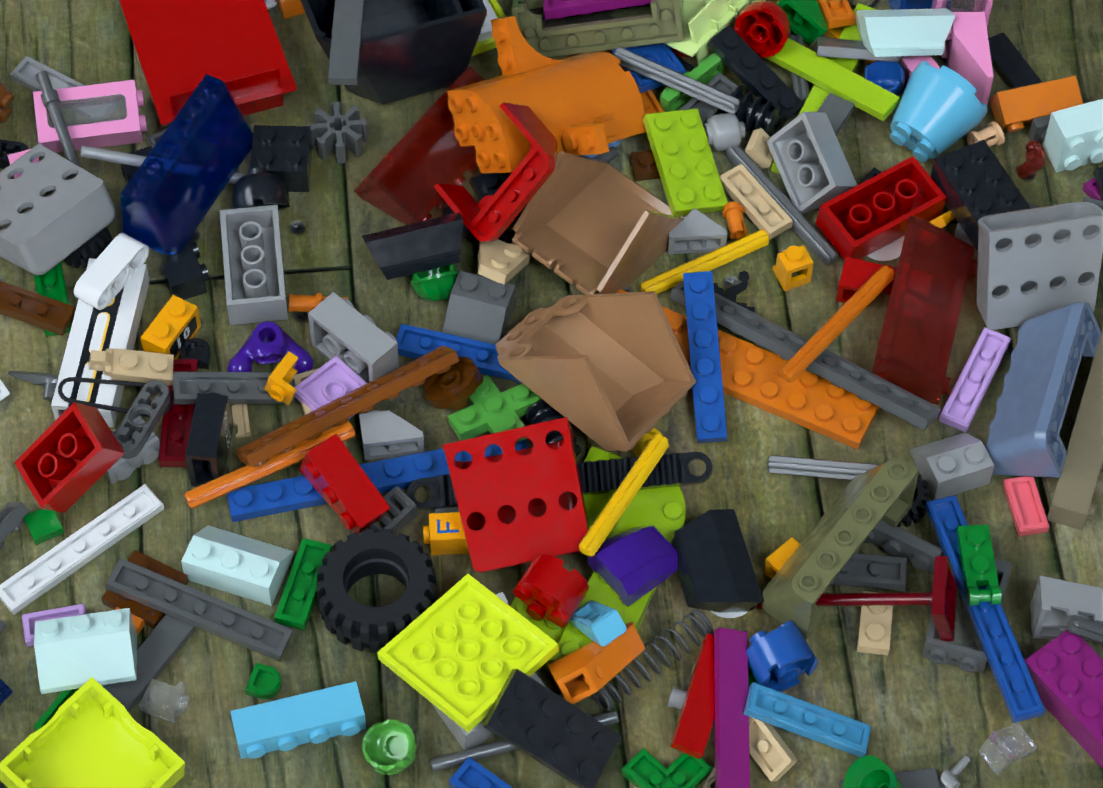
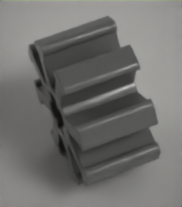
[310,102,368,164]

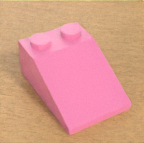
[941,12,994,105]

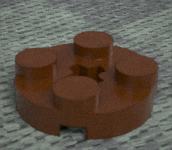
[423,357,484,410]

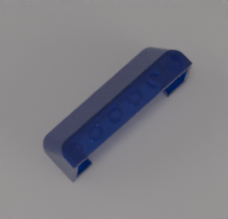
[120,74,253,255]

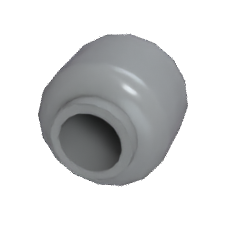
[703,113,745,151]

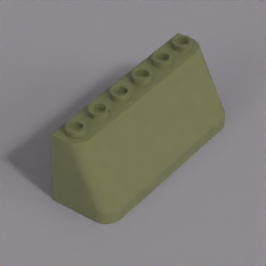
[761,459,919,639]

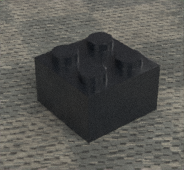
[250,125,313,192]

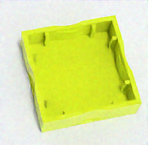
[0,677,185,788]

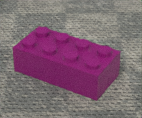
[1025,629,1103,769]

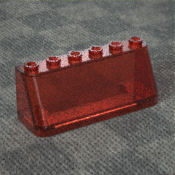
[354,66,485,225]

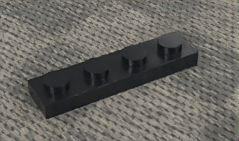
[707,25,804,123]

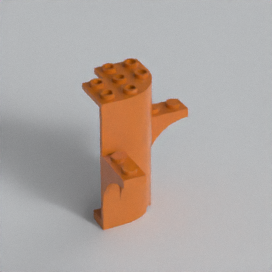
[447,16,646,173]

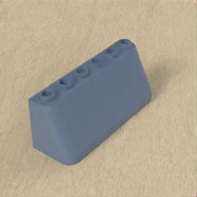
[984,302,1102,478]

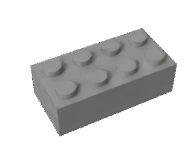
[220,205,288,325]

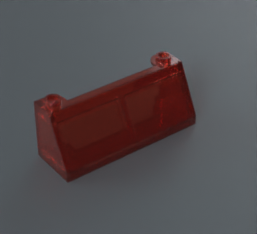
[872,216,978,405]

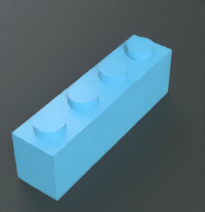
[230,681,366,759]

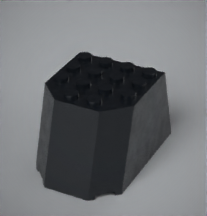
[300,0,487,105]

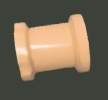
[967,121,1005,147]

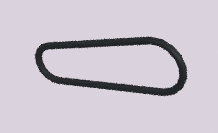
[58,377,172,417]

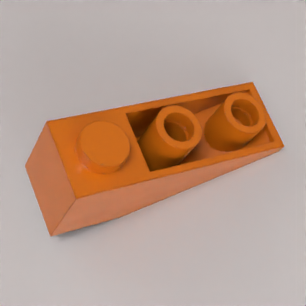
[547,622,645,704]

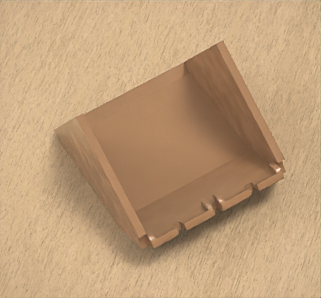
[512,151,685,295]

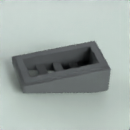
[351,486,417,535]

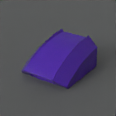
[588,526,678,607]

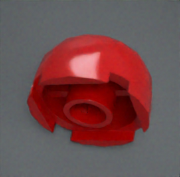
[734,0,790,58]

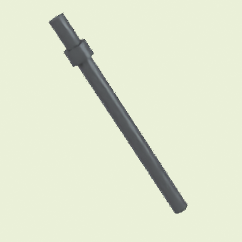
[36,71,82,168]
[430,710,619,772]

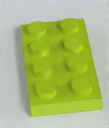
[643,109,728,217]

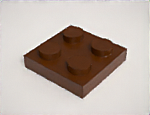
[101,550,189,629]

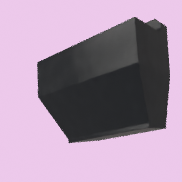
[362,212,463,280]
[671,509,764,612]

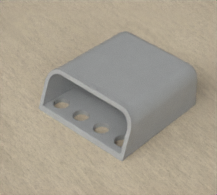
[0,143,116,275]
[976,202,1103,330]

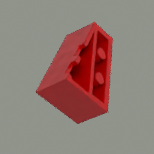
[299,434,390,534]

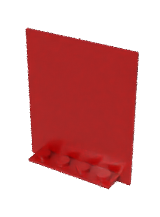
[119,0,297,133]

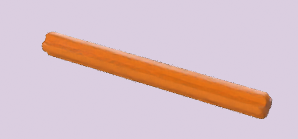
[780,265,895,382]
[185,421,356,509]

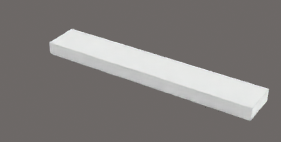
[0,484,164,615]

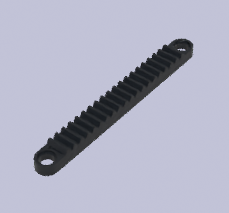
[407,452,713,510]

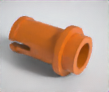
[722,201,748,240]

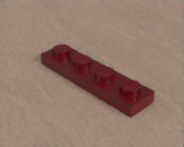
[159,359,199,467]

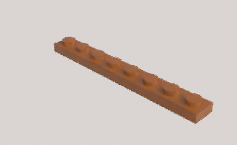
[236,345,459,467]

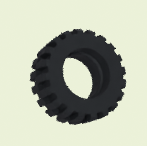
[316,528,437,653]

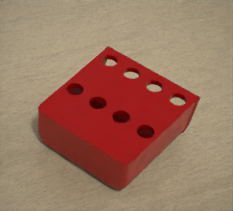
[442,417,590,573]

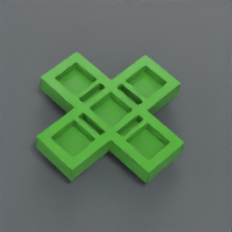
[447,375,541,448]

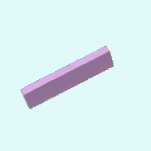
[939,327,1012,432]

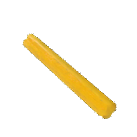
[640,229,769,295]
[579,434,669,557]

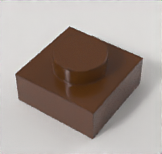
[630,150,661,181]

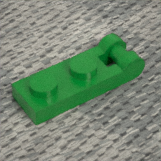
[956,525,1002,606]

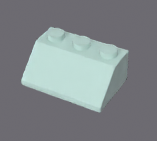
[181,525,294,606]
[34,608,137,694]

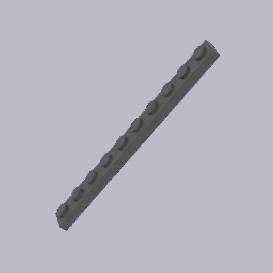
[670,281,941,430]

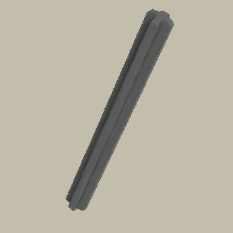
[725,145,838,265]

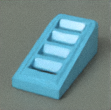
[569,600,627,646]

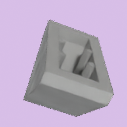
[668,209,727,254]

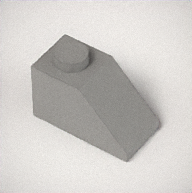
[359,410,424,460]

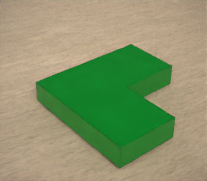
[621,748,713,788]

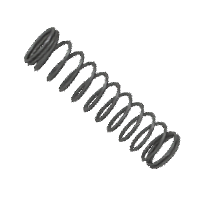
[592,609,714,711]

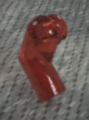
[1016,140,1045,179]

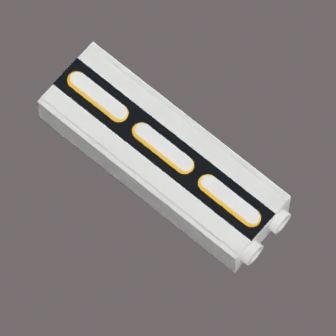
[51,258,150,427]

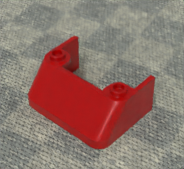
[434,102,557,242]

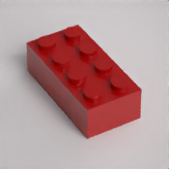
[816,156,947,260]

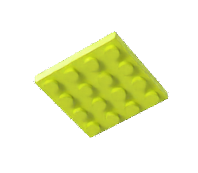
[377,574,559,733]

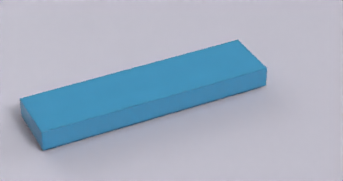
[744,682,871,757]

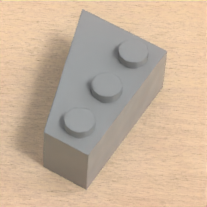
[1030,576,1103,640]

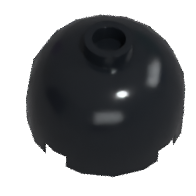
[232,167,290,211]

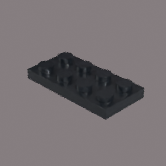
[482,669,621,788]

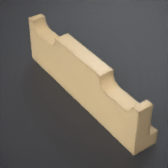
[231,404,251,438]

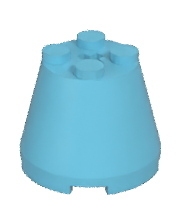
[890,61,988,162]

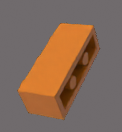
[989,75,1083,133]

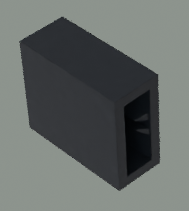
[185,392,233,487]

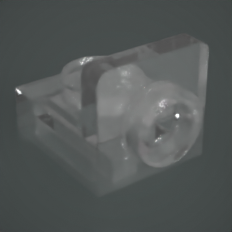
[139,678,190,723]
[979,722,1037,775]

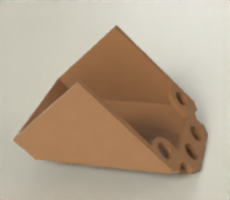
[495,291,696,452]

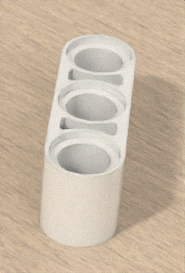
[74,233,149,310]

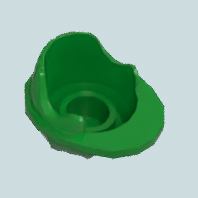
[410,264,459,302]

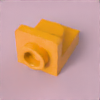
[264,351,298,405]

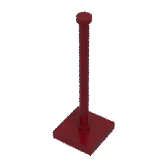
[756,556,957,641]

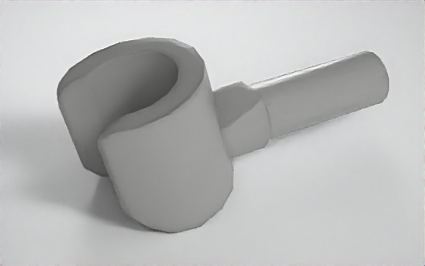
[938,756,970,788]

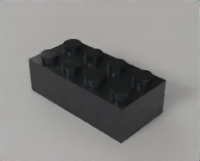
[930,140,1031,251]

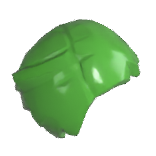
[362,719,417,775]

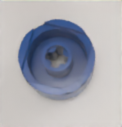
[746,621,818,692]

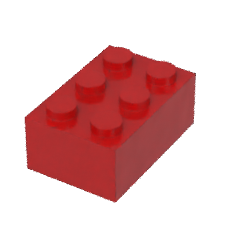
[14,402,125,513]

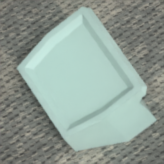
[855,8,956,57]

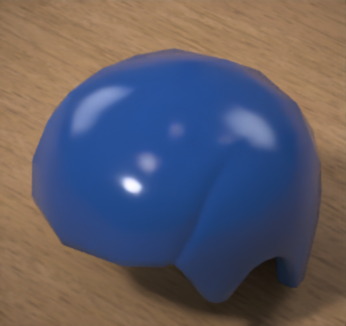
[864,61,905,96]

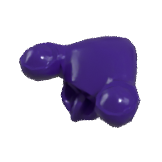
[227,320,314,374]

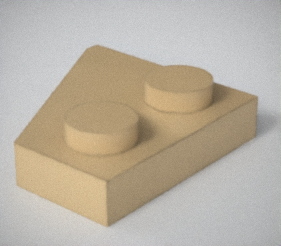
[478,239,531,285]

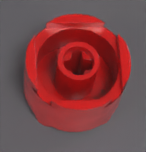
[513,554,589,627]

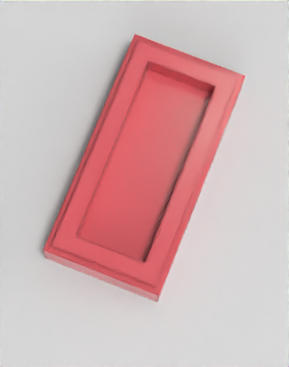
[1002,476,1050,537]

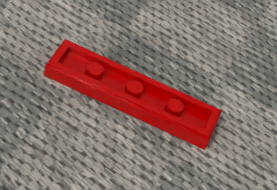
[670,633,715,759]

